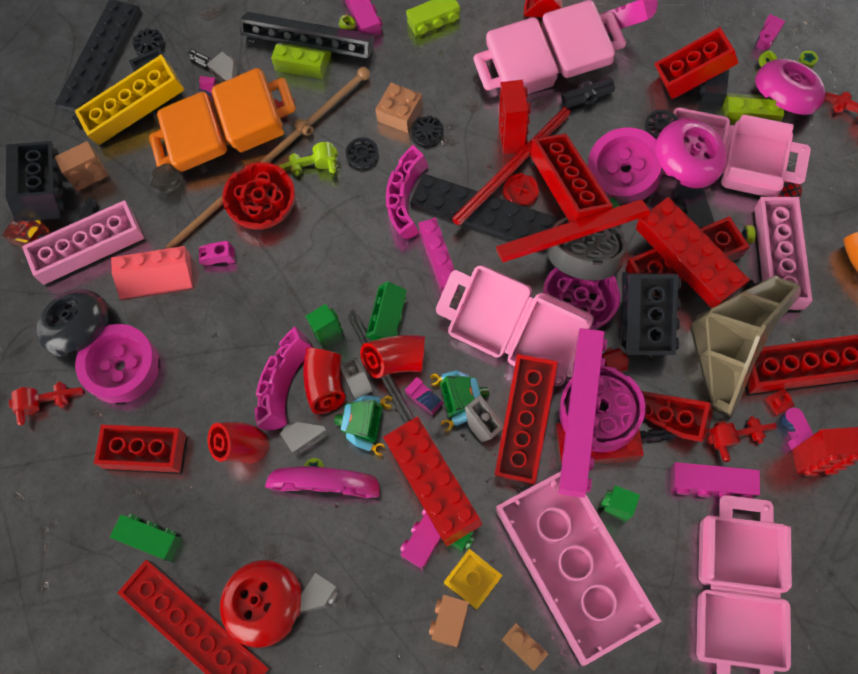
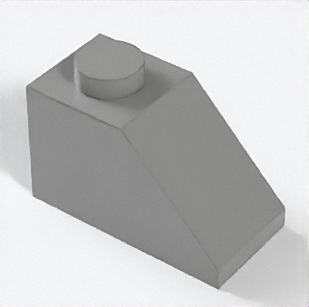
[207,52,237,83]
[341,357,373,399]
[465,395,504,443]
[280,422,329,457]
[300,573,339,613]

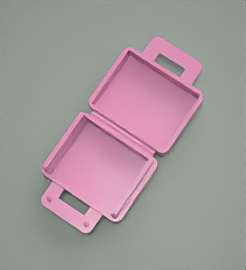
[473,0,626,94]
[650,108,811,197]
[436,265,594,386]
[696,495,792,674]

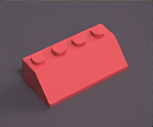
[111,246,193,300]

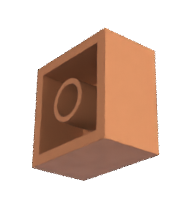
[375,83,423,133]
[55,141,109,191]
[429,595,469,648]

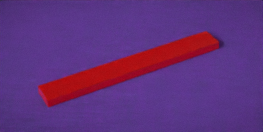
[496,199,650,263]

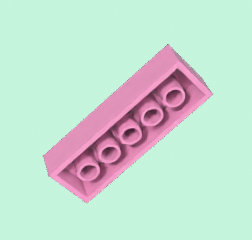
[754,197,812,310]
[22,200,145,285]

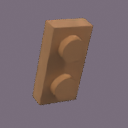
[501,623,548,671]

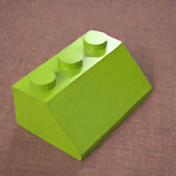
[271,43,332,80]
[723,93,784,125]

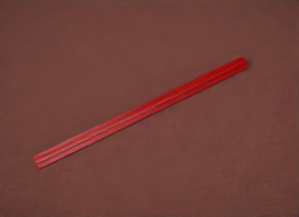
[452,107,570,226]

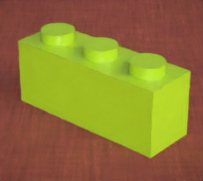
[406,0,460,36]

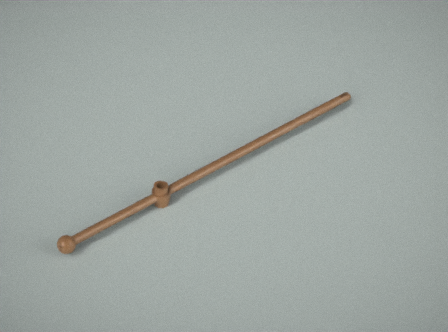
[165,67,370,249]

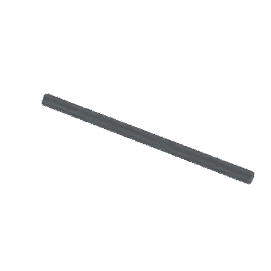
[347,309,415,423]

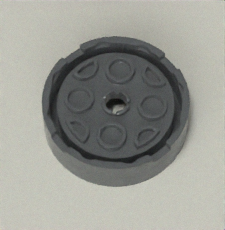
[548,217,628,280]

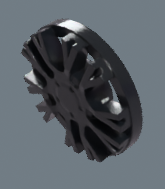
[132,28,164,55]
[645,110,679,139]
[411,115,444,146]
[345,137,378,169]

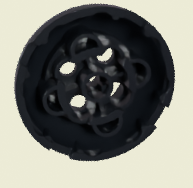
[36,289,110,356]

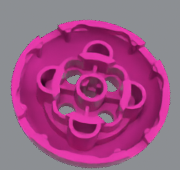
[755,59,825,115]
[655,118,727,188]
[543,267,621,330]

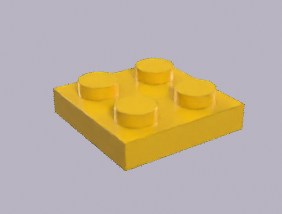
[443,549,503,610]

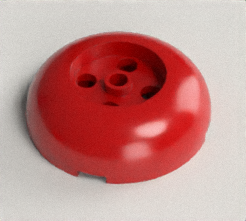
[222,162,295,230]
[220,560,302,648]

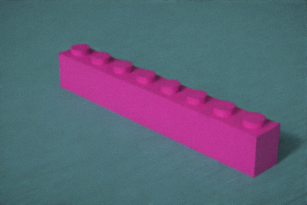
[558,328,607,498]

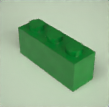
[365,281,407,340]
[305,304,344,350]
[598,485,640,525]
[109,513,181,562]

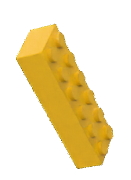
[75,54,185,145]

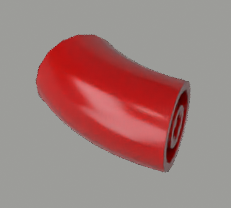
[360,335,425,378]
[303,347,346,414]
[208,422,270,464]

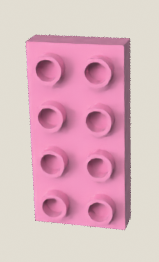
[496,471,662,666]

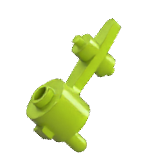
[279,142,339,176]

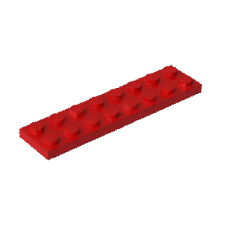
[117,559,270,674]

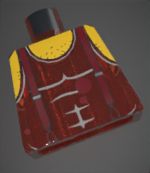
[1,219,49,247]

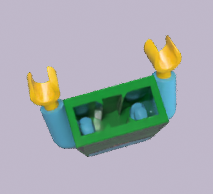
[430,370,489,433]
[334,395,393,457]

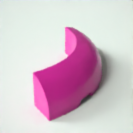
[599,0,658,33]
[386,145,429,239]
[254,326,314,430]
[265,466,379,498]

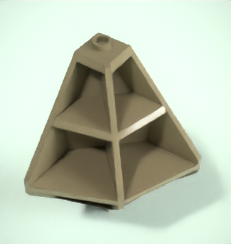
[692,276,801,418]

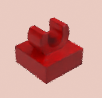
[765,389,795,416]

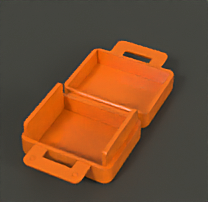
[149,68,296,172]

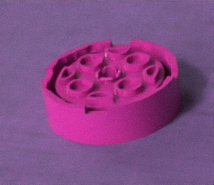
[588,127,664,204]
[75,324,159,404]
[559,366,645,452]

